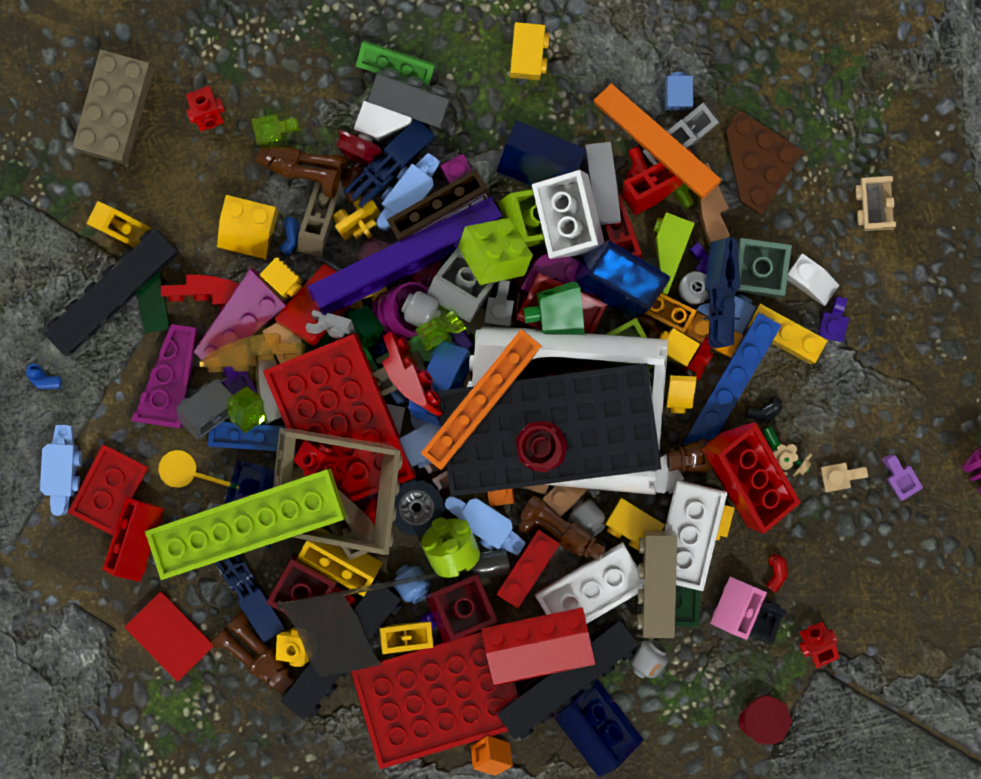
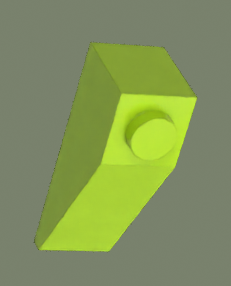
[653,212,695,295]

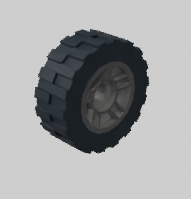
[393,479,445,536]

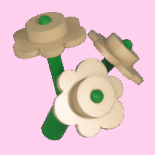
[763,427,813,477]

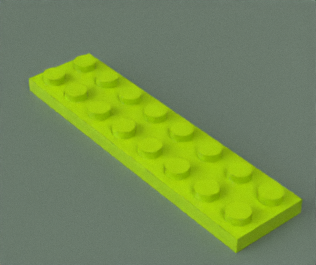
[145,468,347,580]

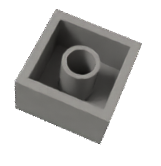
[427,247,497,323]

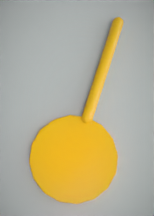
[158,450,242,490]

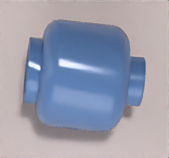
[393,564,431,604]

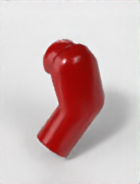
[626,146,648,180]
[766,554,788,593]

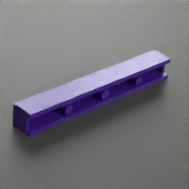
[308,196,503,316]

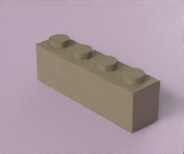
[637,530,677,638]

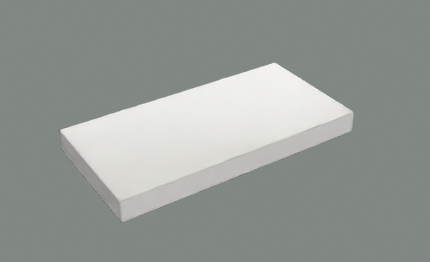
[664,479,727,591]
[535,542,643,623]

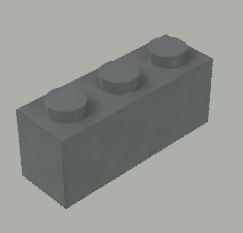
[368,67,453,128]

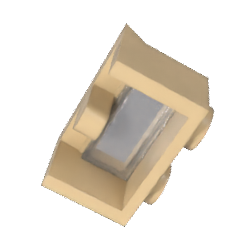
[856,176,896,231]

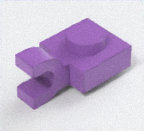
[882,454,923,501]

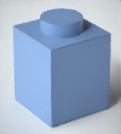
[665,72,693,111]

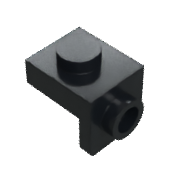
[749,601,787,645]

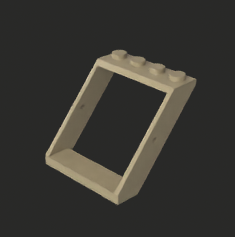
[273,427,403,555]

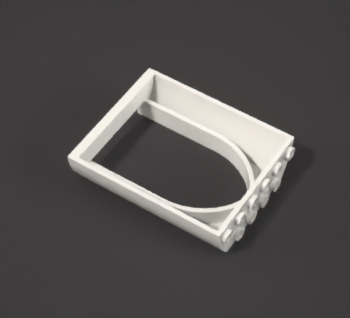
[467,325,669,495]

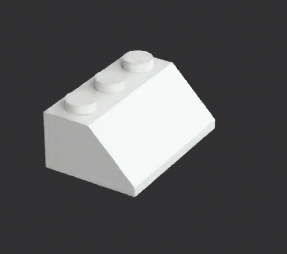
[532,170,606,259]

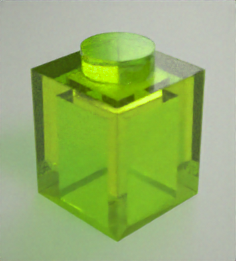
[227,386,265,433]

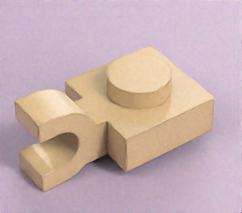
[820,463,868,492]

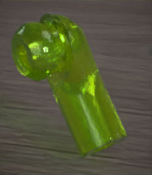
[674,184,695,209]

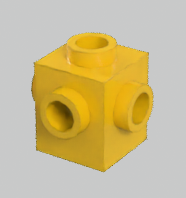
[276,628,318,667]

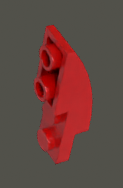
[161,275,239,310]
[382,331,442,416]

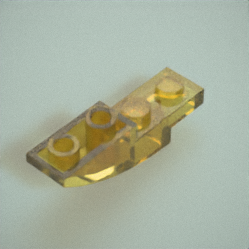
[200,333,306,372]

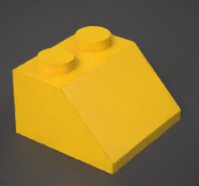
[217,195,279,260]

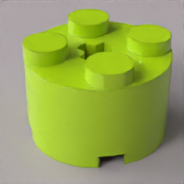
[421,518,480,577]

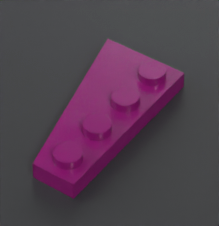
[194,266,287,370]
[131,324,198,429]

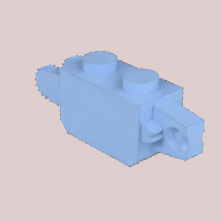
[376,153,440,232]
[40,425,82,516]
[444,496,526,555]

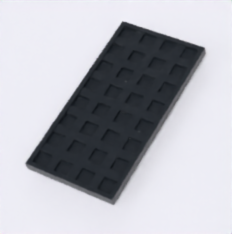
[437,363,662,496]

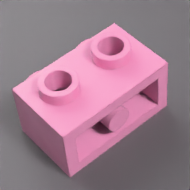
[710,577,767,640]

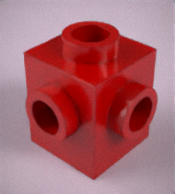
[186,85,225,132]
[293,440,341,476]
[799,622,840,669]

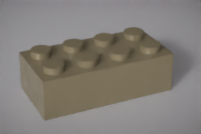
[72,50,154,165]

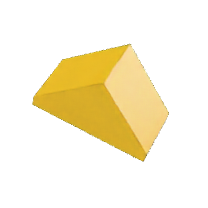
[380,622,433,654]

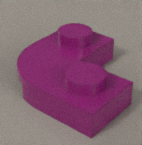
[519,253,588,292]

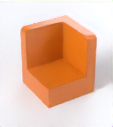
[471,736,513,776]

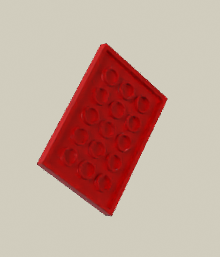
[263,332,416,502]
[351,631,518,769]

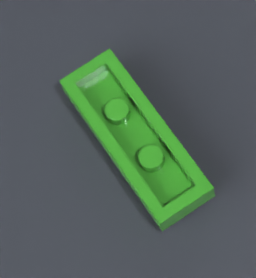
[356,41,436,85]

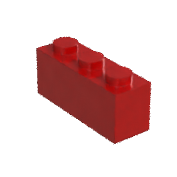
[102,497,164,582]
[496,529,560,608]

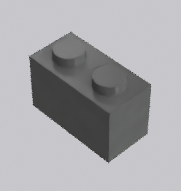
[176,379,237,440]

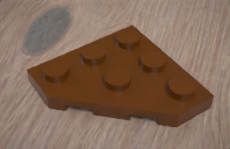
[725,110,803,216]

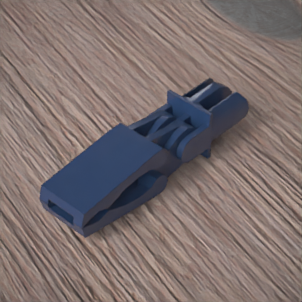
[344,119,436,208]
[704,237,740,349]
[216,554,287,643]

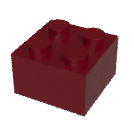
[266,553,337,628]
[425,574,498,644]

